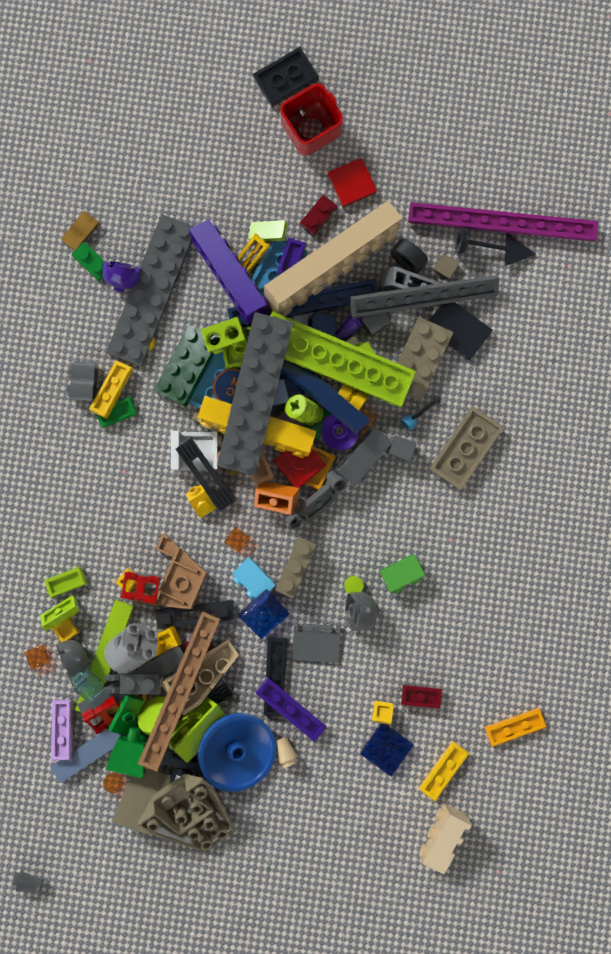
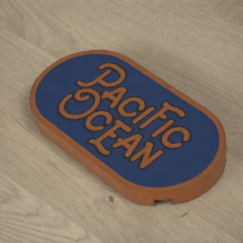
[213,368,286,418]

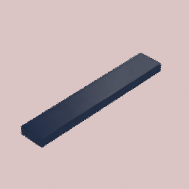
[281,360,370,435]

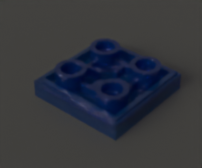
[359,723,414,777]

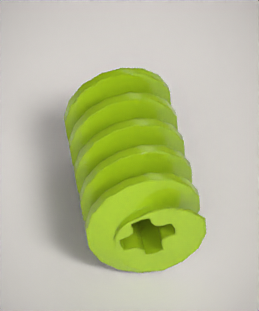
[285,395,323,426]

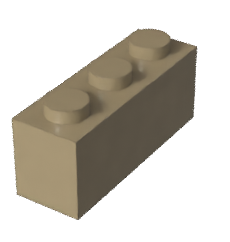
[275,537,317,598]

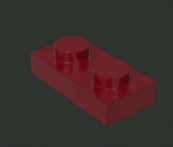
[300,194,338,236]
[401,684,442,709]

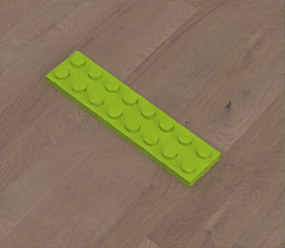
[270,311,416,408]

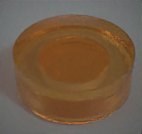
[103,772,124,793]

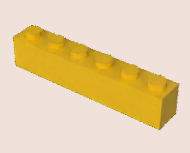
[197,396,316,458]

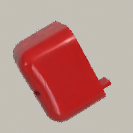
[280,83,343,156]

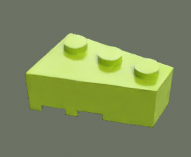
[168,697,226,763]

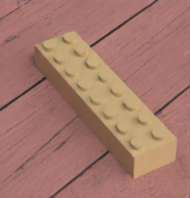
[264,201,402,316]

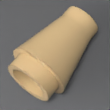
[276,736,298,768]

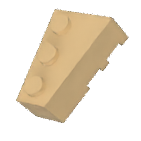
[419,803,472,874]

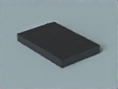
[252,47,319,108]
[429,302,493,361]

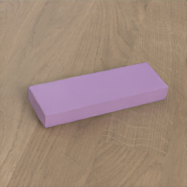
[51,699,73,761]

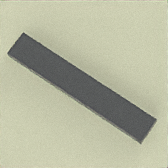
[77,645,184,713]

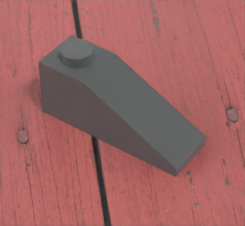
[379,266,441,291]

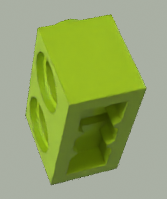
[200,317,247,355]

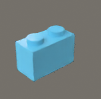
[232,557,276,601]

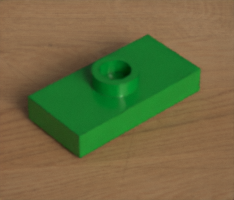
[108,694,145,735]

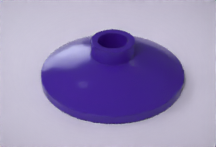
[321,414,359,450]

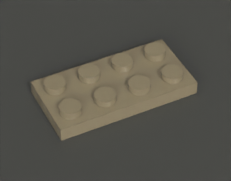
[397,317,453,402]
[429,406,504,490]

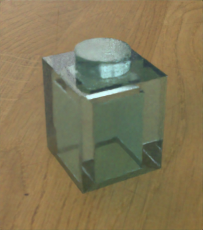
[71,668,104,703]

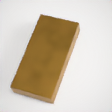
[61,210,100,251]

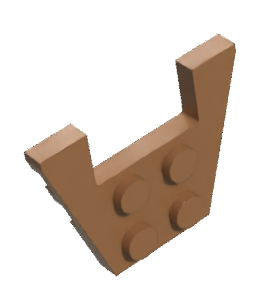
[132,533,208,609]

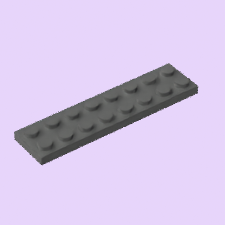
[106,214,194,367]
[217,312,293,475]

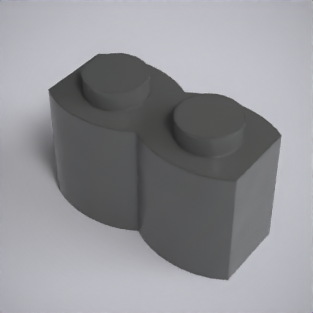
[67,362,99,403]

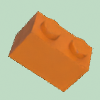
[254,482,299,515]

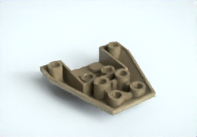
[138,774,236,852]

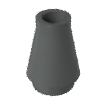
[11,871,43,892]

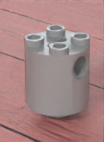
[105,623,158,674]

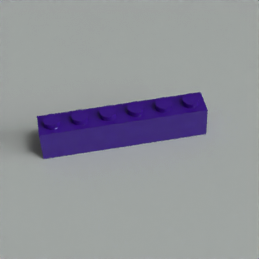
[189,219,268,325]

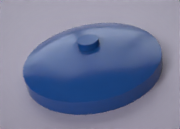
[198,713,276,792]

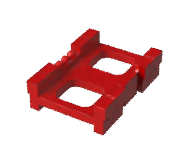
[120,571,162,604]
[82,696,120,734]

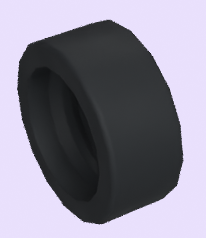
[391,239,428,274]

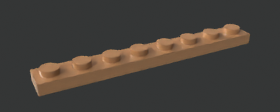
[138,612,220,771]

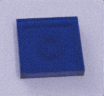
[237,589,290,639]

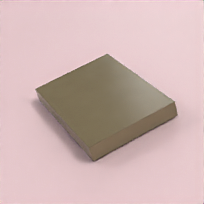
[112,768,170,836]

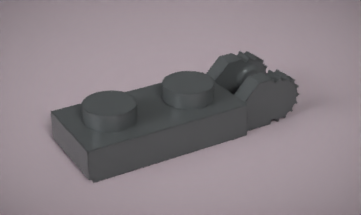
[104,673,160,694]

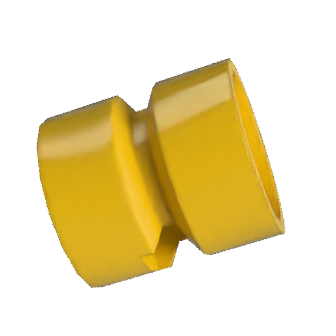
[338,384,369,411]

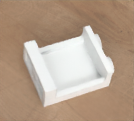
[171,431,223,471]

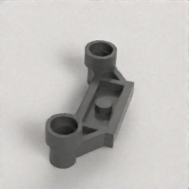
[282,471,347,530]

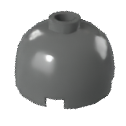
[345,592,379,631]
[56,640,91,681]

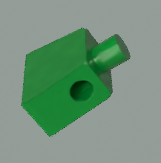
[105,727,147,778]

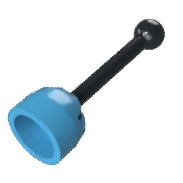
[401,396,441,431]

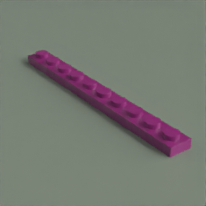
[408,202,598,242]

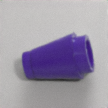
[335,316,363,340]

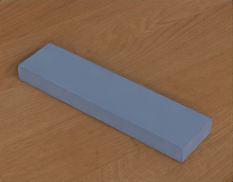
[50,728,125,783]

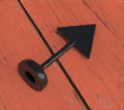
[455,227,536,266]

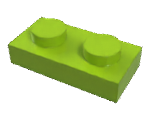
[40,595,79,632]

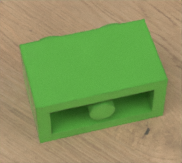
[379,554,425,594]

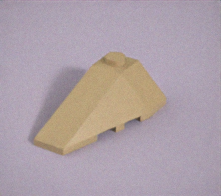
[161,639,239,716]

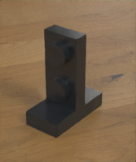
[160,749,204,778]

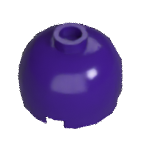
[102,261,142,292]

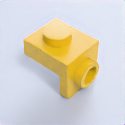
[186,485,217,518]
[155,626,182,656]

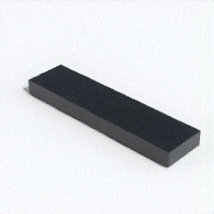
[264,637,287,717]

